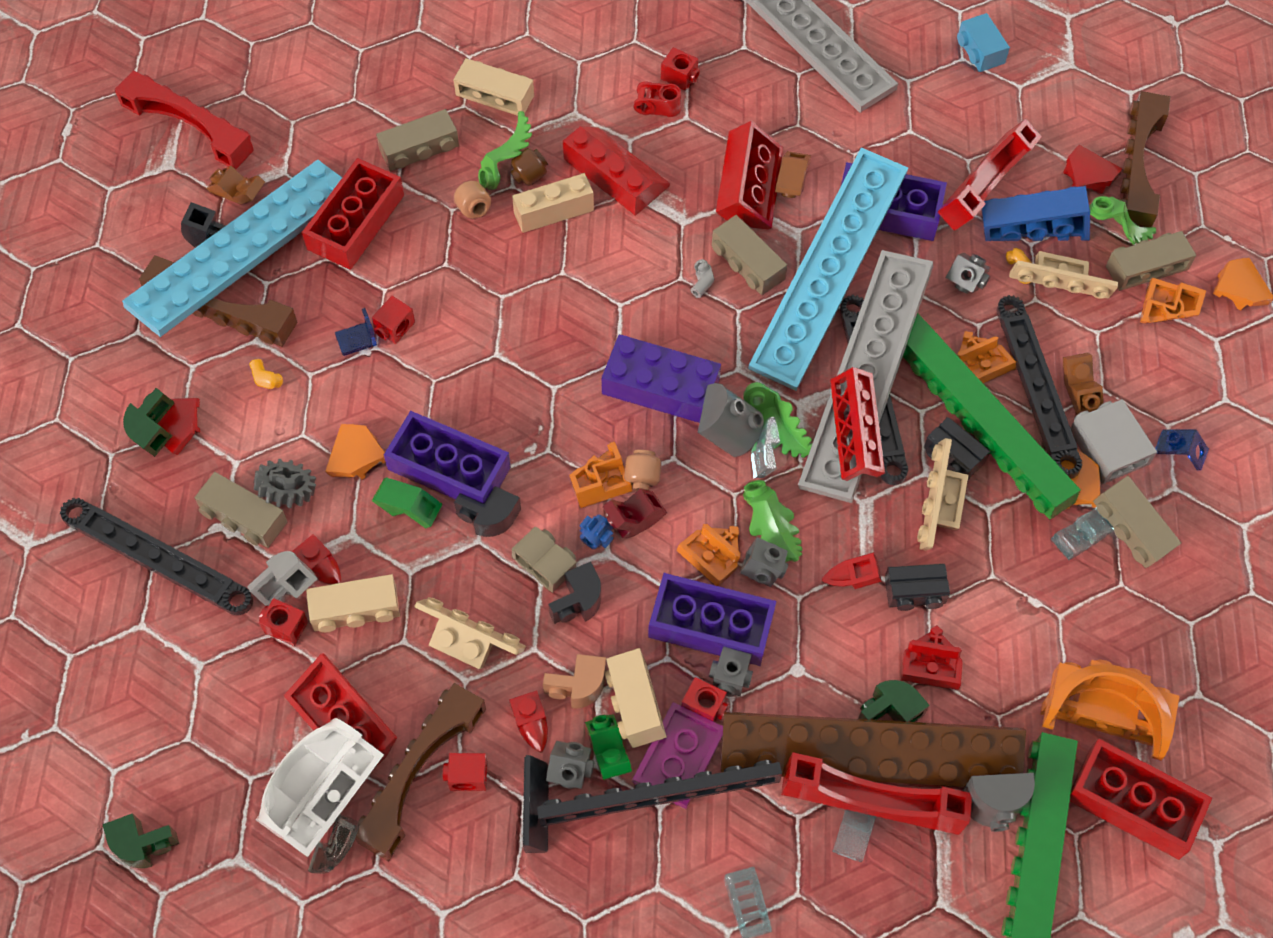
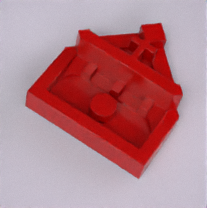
[1063,144,1122,194]
[158,398,200,455]
[901,625,962,690]

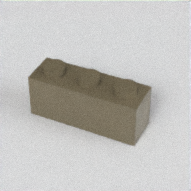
[376,109,459,171]
[712,215,787,295]
[1106,231,1196,291]
[194,472,288,548]
[1093,476,1181,569]

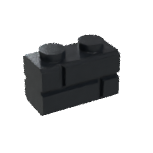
[924,417,991,480]
[885,563,950,611]

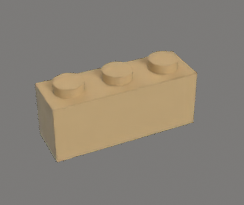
[454,58,534,116]
[512,173,594,233]
[306,574,400,633]
[605,648,667,748]

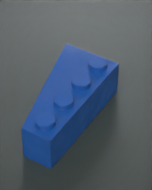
[982,186,1090,241]

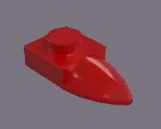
[291,534,341,585]
[822,552,882,589]
[509,690,548,753]

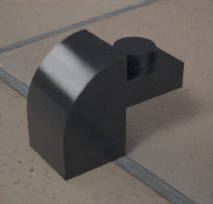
[181,202,225,248]
[454,486,521,537]
[548,561,601,624]

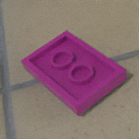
[632,702,723,809]

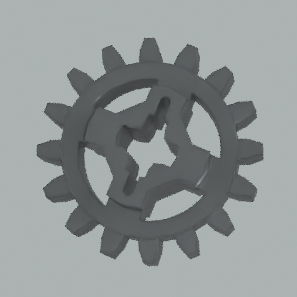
[254,459,316,508]

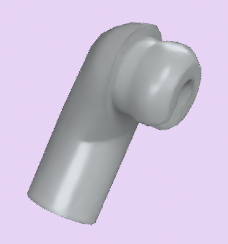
[690,259,715,298]

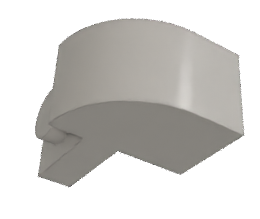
[247,551,318,606]

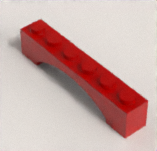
[114,70,254,170]
[938,118,1042,231]
[781,752,972,835]

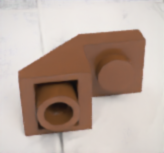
[775,151,811,198]
[206,166,265,205]
[1063,353,1104,415]

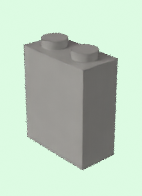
[1071,399,1157,484]

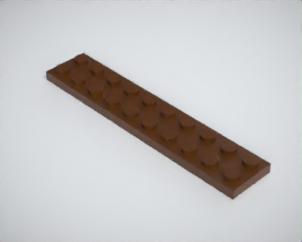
[720,712,1026,787]

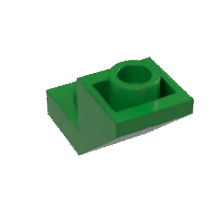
[372,477,443,529]
[585,714,632,780]

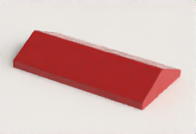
[284,653,397,768]

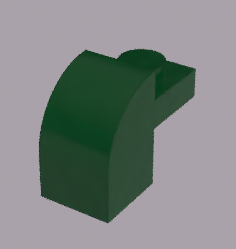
[123,388,175,457]
[858,680,930,722]
[102,813,179,869]

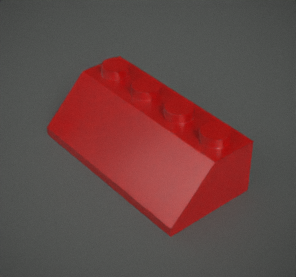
[716,121,784,230]
[563,126,670,216]

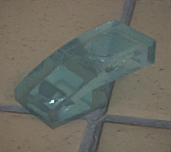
[751,417,781,478]
[1051,508,1114,560]
[832,809,876,863]

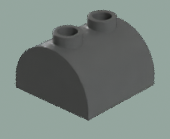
[698,383,764,457]
[963,773,1035,832]

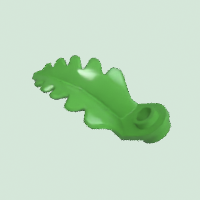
[478,111,532,190]
[1089,196,1156,244]
[743,382,813,458]
[743,480,803,562]

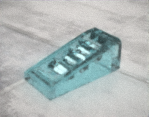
[724,867,772,938]

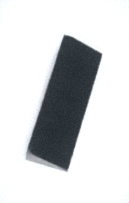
[523,755,549,853]

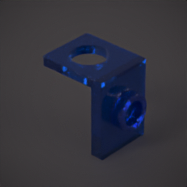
[335,308,377,356]
[1155,429,1209,470]

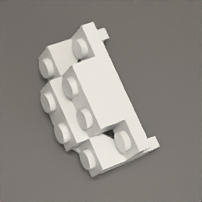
[256,718,384,857]

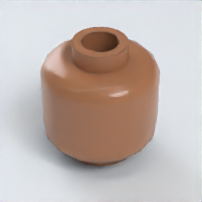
[454,181,491,219]
[624,450,661,491]

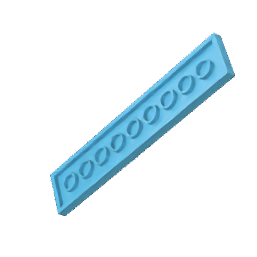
[748,147,908,391]
[122,160,342,337]

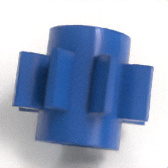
[579,514,614,549]

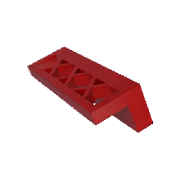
[830,367,885,481]

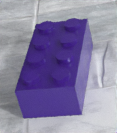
[840,162,947,241]
[601,334,721,423]
[384,410,511,504]
[648,573,776,666]

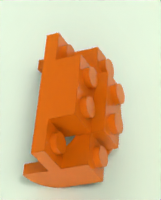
[1040,660,1179,761]

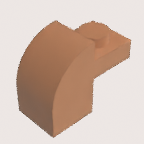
[543,654,606,709]

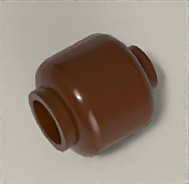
[510,148,548,186]

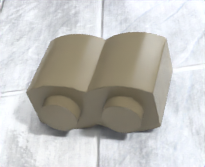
[511,526,576,593]

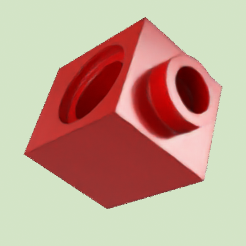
[661,47,700,91]
[372,296,415,344]
[259,598,308,646]
[681,677,729,722]
[443,753,488,791]

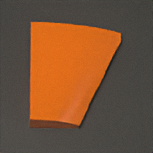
[1140,278,1206,324]
[569,441,633,508]

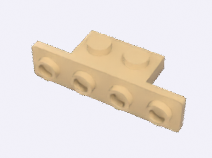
[1009,251,1118,299]
[917,438,968,551]
[415,597,526,669]

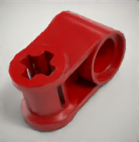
[633,81,681,117]

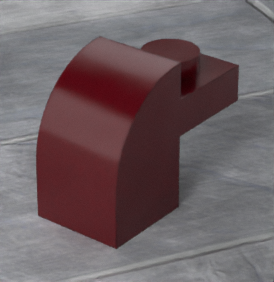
[603,488,667,538]

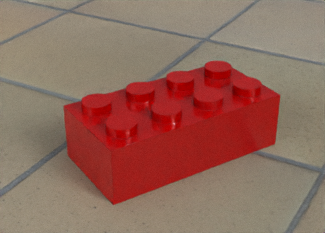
[302,158,404,270]
[1069,738,1212,860]

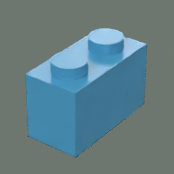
[957,13,1010,72]

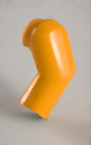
[1006,248,1032,284]
[249,359,283,389]

